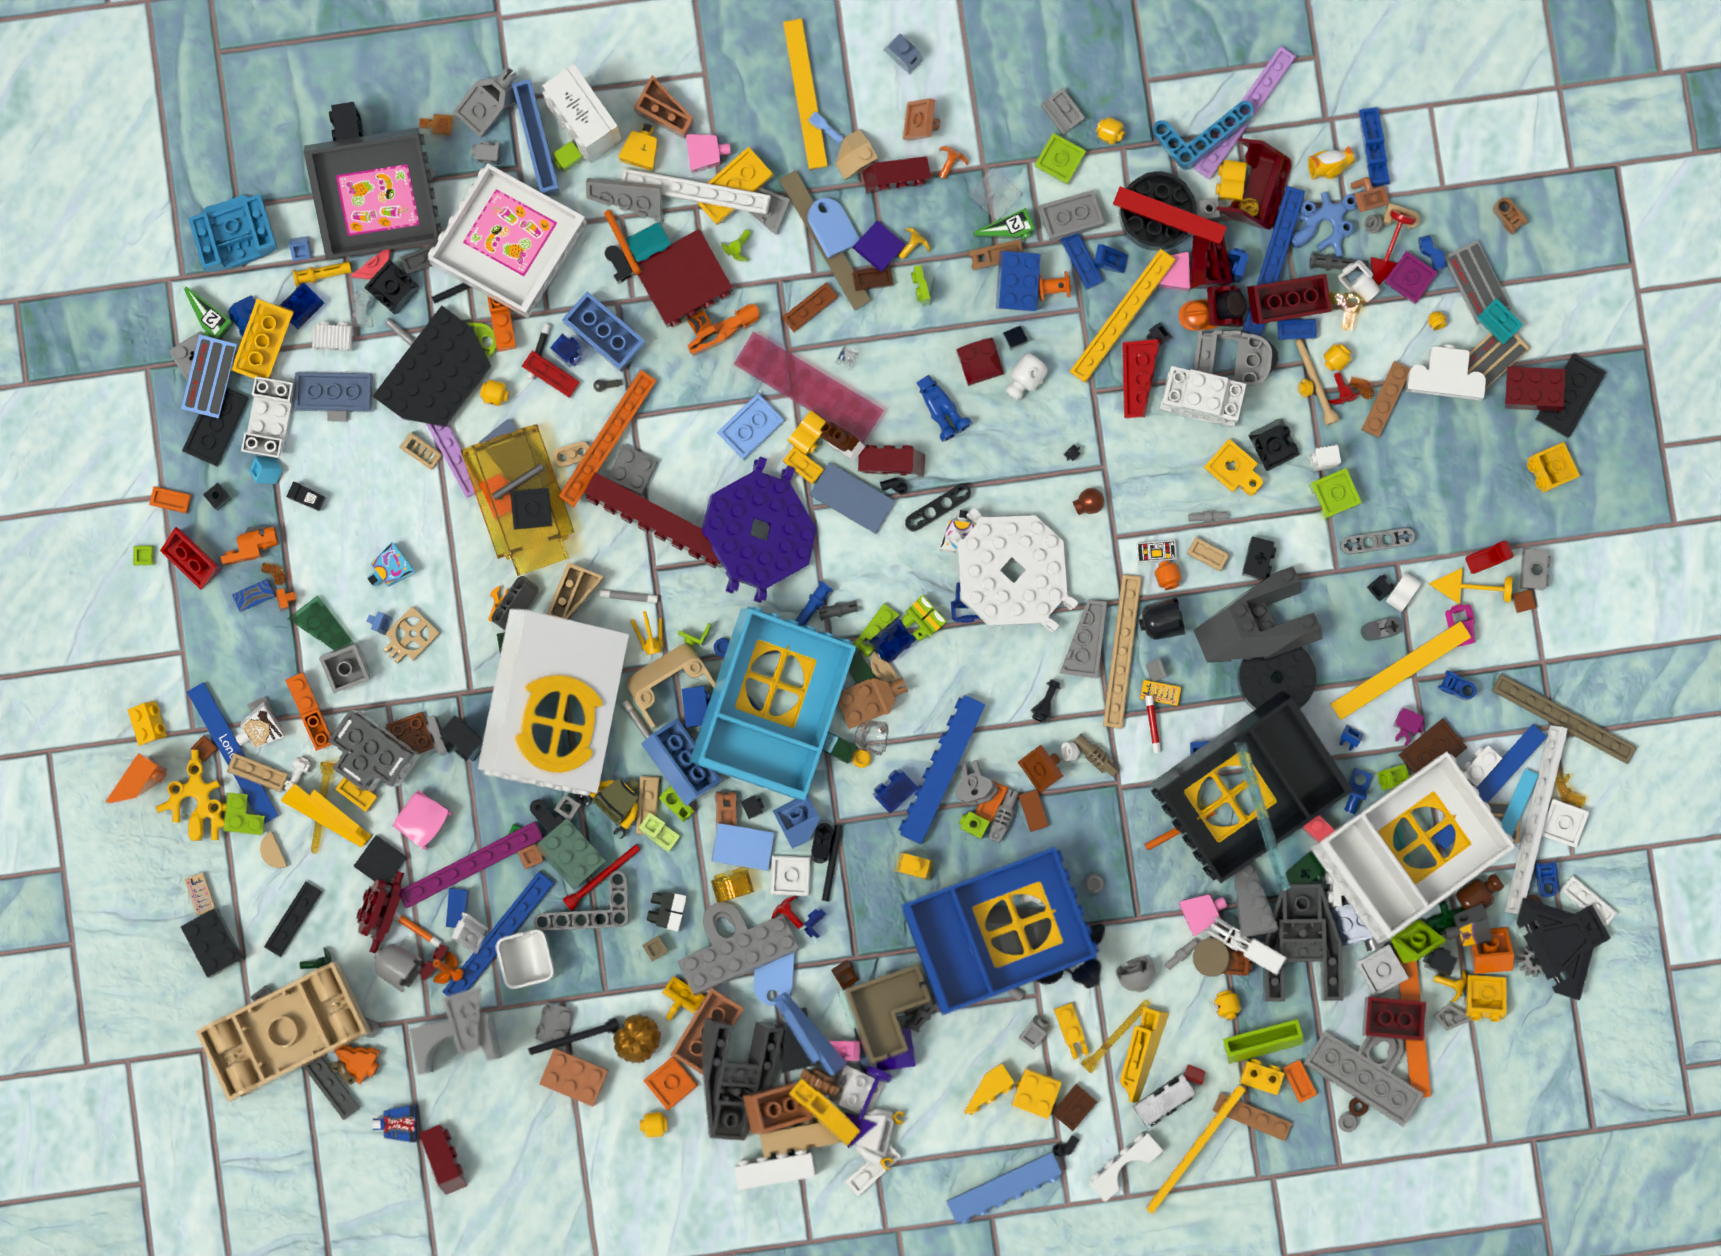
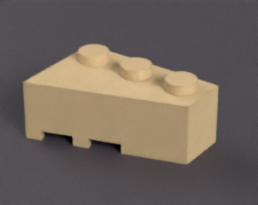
[546,562,605,620]

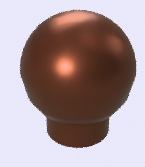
[1073,488,1104,515]

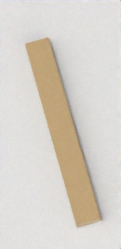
[1103,574,1142,729]

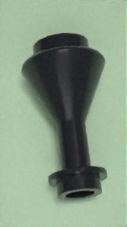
[1031,679,1061,723]

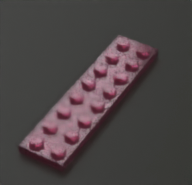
[733,332,884,443]

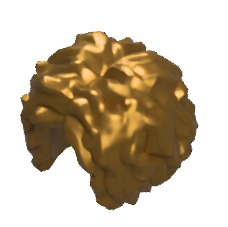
[613,1014,661,1063]

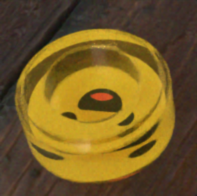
[1239,198,1259,216]

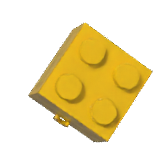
[1012,1067,1062,1119]

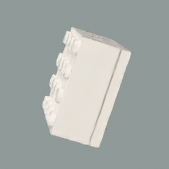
[542,64,622,163]

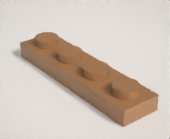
[1361,361,1410,438]
[1213,1093,1292,1141]

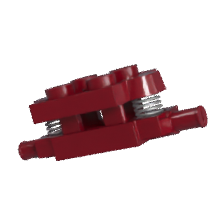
[356,871,405,954]

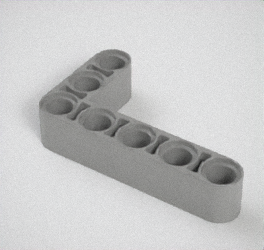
[533,871,629,931]

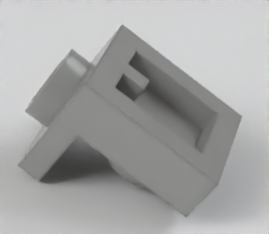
[1019,1015,1051,1049]

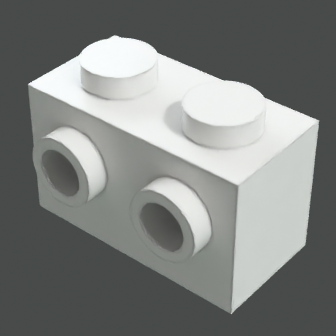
[1461,746,1502,787]

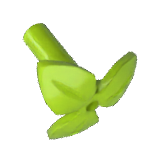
[721,229,751,262]

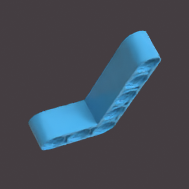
[1153,101,1254,170]

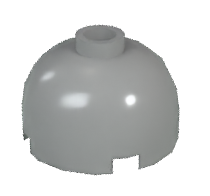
[1116,956,1155,992]

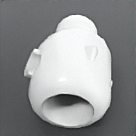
[1005,353,1048,400]

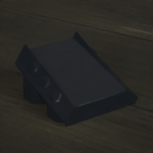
[364,260,420,315]
[1248,418,1300,471]

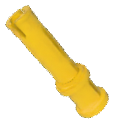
[292,261,352,287]

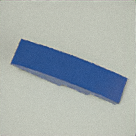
[1359,107,1390,187]

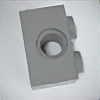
[1520,549,1551,591]

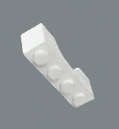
[1089,1133,1163,1202]

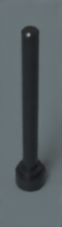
[528,1017,620,1055]

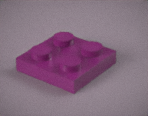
[1384,251,1438,304]

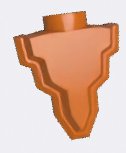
[334,1045,380,1085]

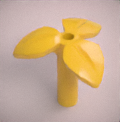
[898,228,930,260]
[1434,970,1467,1002]

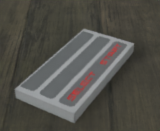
[1444,240,1512,325]

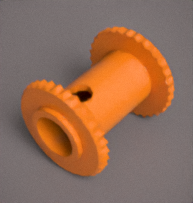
[1038,271,1071,301]

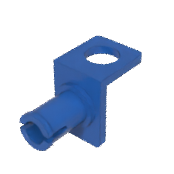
[1344,768,1372,814]

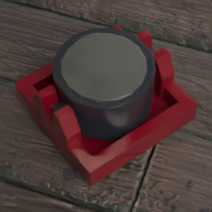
[1207,285,1247,328]

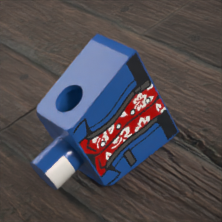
[372,1105,417,1142]

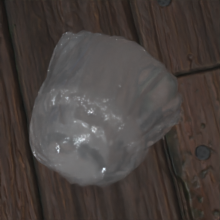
[855,720,889,756]

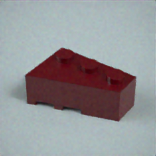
[862,156,931,194]
[1190,235,1233,289]
[858,445,925,477]
[419,1124,467,1195]

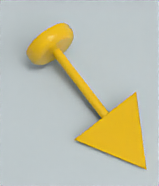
[1428,567,1513,604]

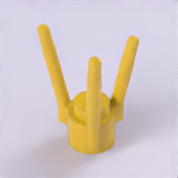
[631,611,664,655]

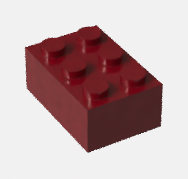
[1505,366,1565,411]
[1362,996,1426,1041]

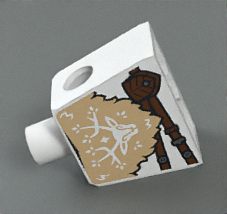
[235,702,284,748]

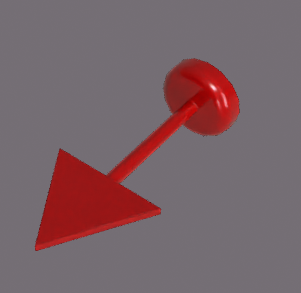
[1371,209,1416,286]

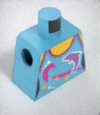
[367,542,416,587]

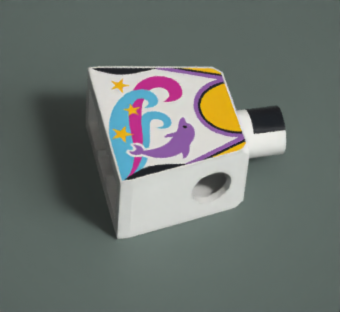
[940,510,976,553]

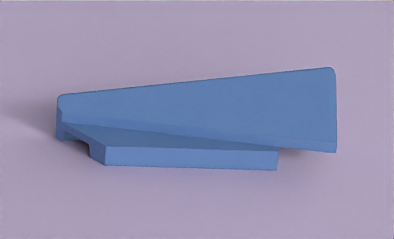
[773,992,847,1076]

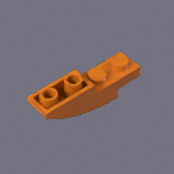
[487,296,517,352]
[285,672,331,751]

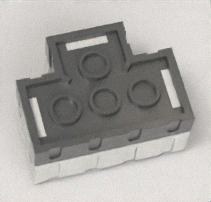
[328,710,421,791]

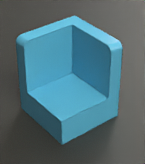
[249,456,282,484]

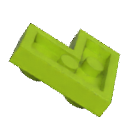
[911,265,930,307]
[223,792,265,836]

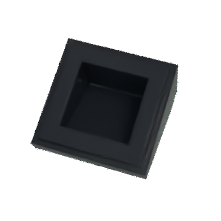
[1003,326,1028,350]

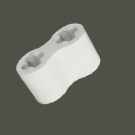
[1385,572,1421,612]

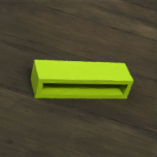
[1223,1019,1304,1064]

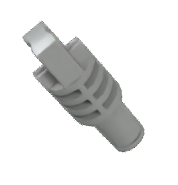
[989,789,1019,843]

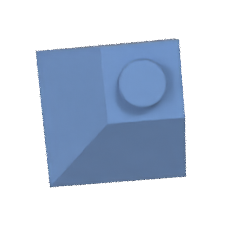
[773,795,820,849]

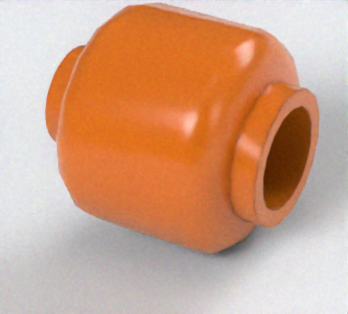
[1154,560,1182,590]

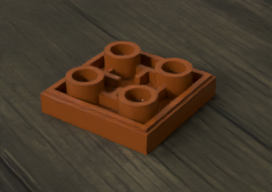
[386,711,434,754]

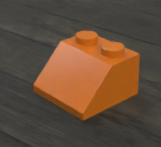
[1470,927,1514,974]

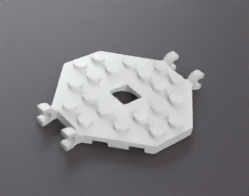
[946,508,1078,633]

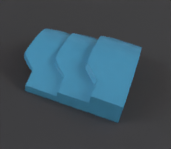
[188,194,278,273]

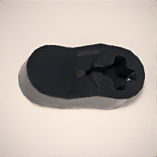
[811,823,833,864]

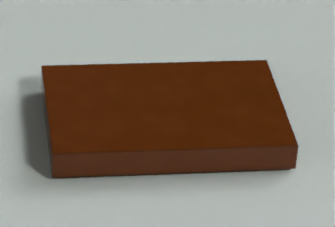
[1398,718,1467,774]

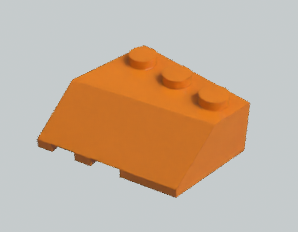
[105,753,167,804]

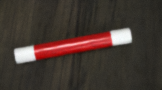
[1145,695,1161,753]

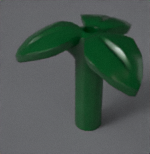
[299,947,332,969]

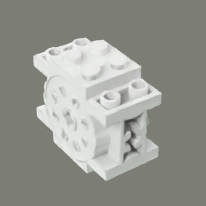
[1159,366,1246,427]

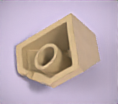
[836,129,878,180]

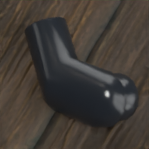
[880,478,908,495]
[1052,1135,1079,1157]

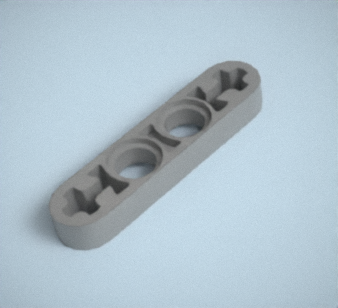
[1340,528,1415,555]

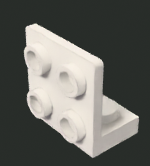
[828,1065,884,1116]

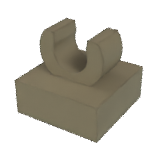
[642,935,669,962]

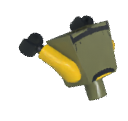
[579,779,639,839]

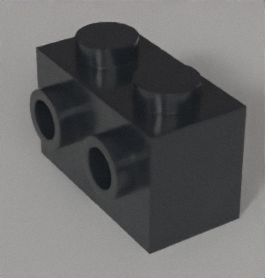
[1423,947,1458,976]

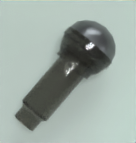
[593,379,623,392]

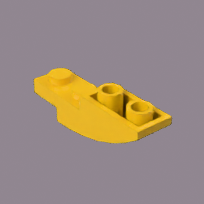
[789,1079,860,1146]

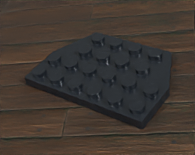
[373,305,492,427]

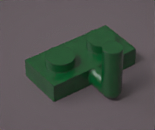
[1426,899,1465,935]

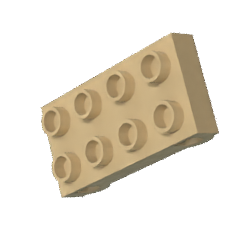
[196,962,371,1102]

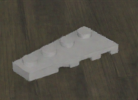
[1234,862,1278,938]

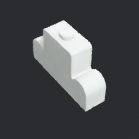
[1405,345,1486,401]

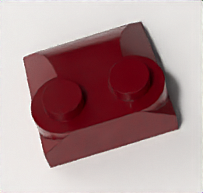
[956,337,1004,386]

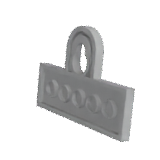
[678,902,799,996]
[1304,1031,1424,1127]

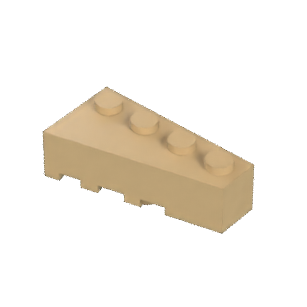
[760,1120,841,1157]

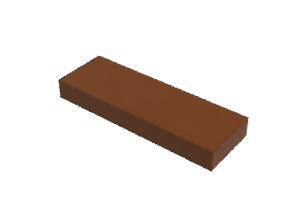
[782,282,838,333]

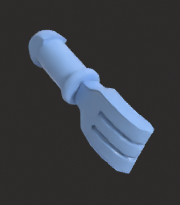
[809,111,843,143]

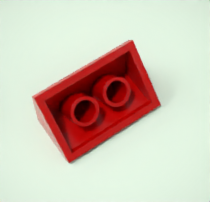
[160,527,222,590]

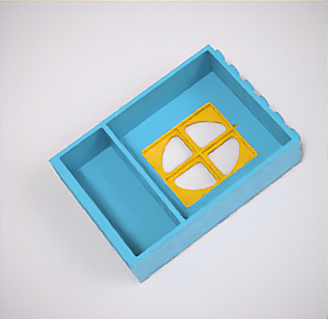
[689,606,856,800]

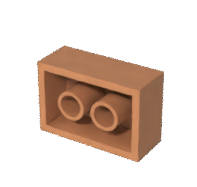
[539,1048,609,1107]
[743,1081,813,1134]

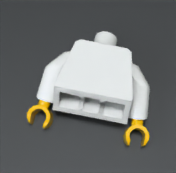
[854,1109,904,1171]

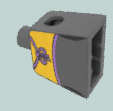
[1445,904,1493,946]

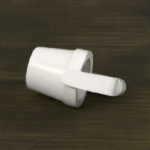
[1338,260,1380,302]

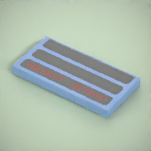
[181,334,237,418]

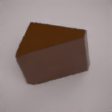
[831,960,859,990]

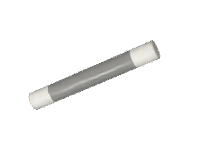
[600,590,658,603]
[622,700,651,739]

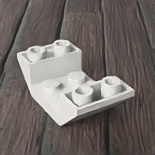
[241,376,293,458]

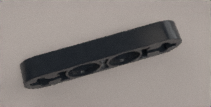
[905,484,971,532]

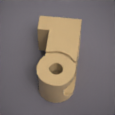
[1382,203,1420,230]

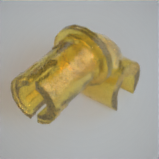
[1555,770,1586,808]

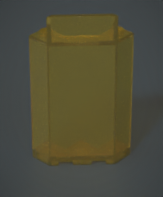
[460,424,575,576]

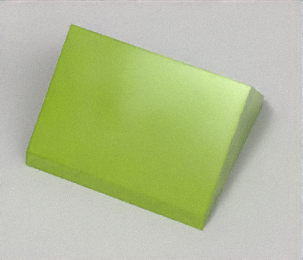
[1390,919,1446,964]

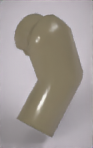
[331,1060,355,1085]

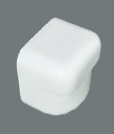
[496,930,555,989]

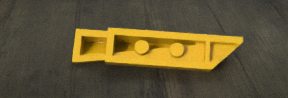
[281,783,371,847]
[1120,1007,1169,1103]

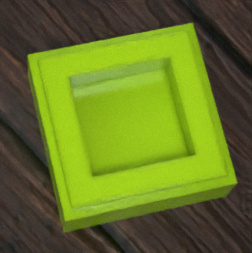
[133,546,154,566]

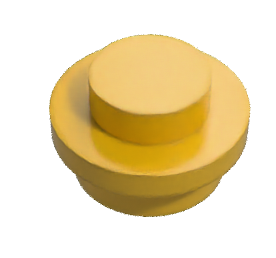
[1298,379,1313,398]
[852,749,871,768]

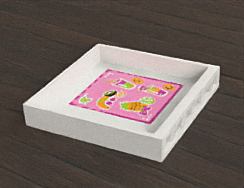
[428,163,587,318]

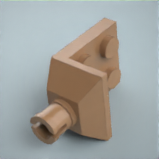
[838,677,908,729]

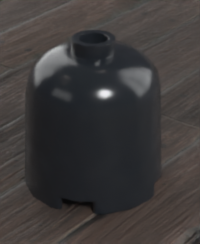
[1139,597,1186,640]

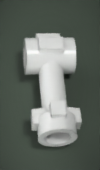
[284,757,312,790]

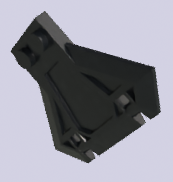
[1516,898,1611,1000]

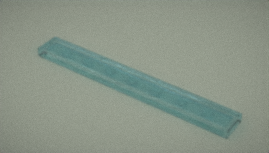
[1235,740,1290,890]

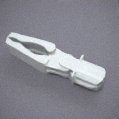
[1206,916,1287,975]

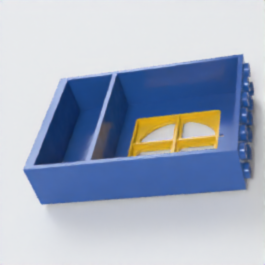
[901,847,1099,1016]

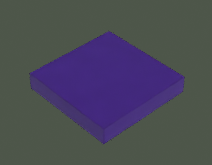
[853,220,906,272]

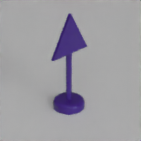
[845,1066,893,1149]

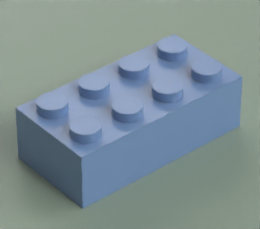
[562,291,646,372]
[641,718,722,806]

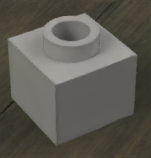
[554,794,582,821]

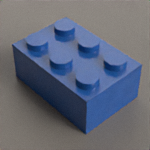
[995,251,1041,311]

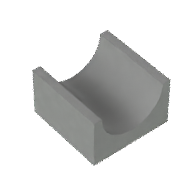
[409,1012,502,1075]

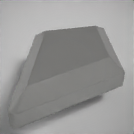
[1434,1004,1471,1031]

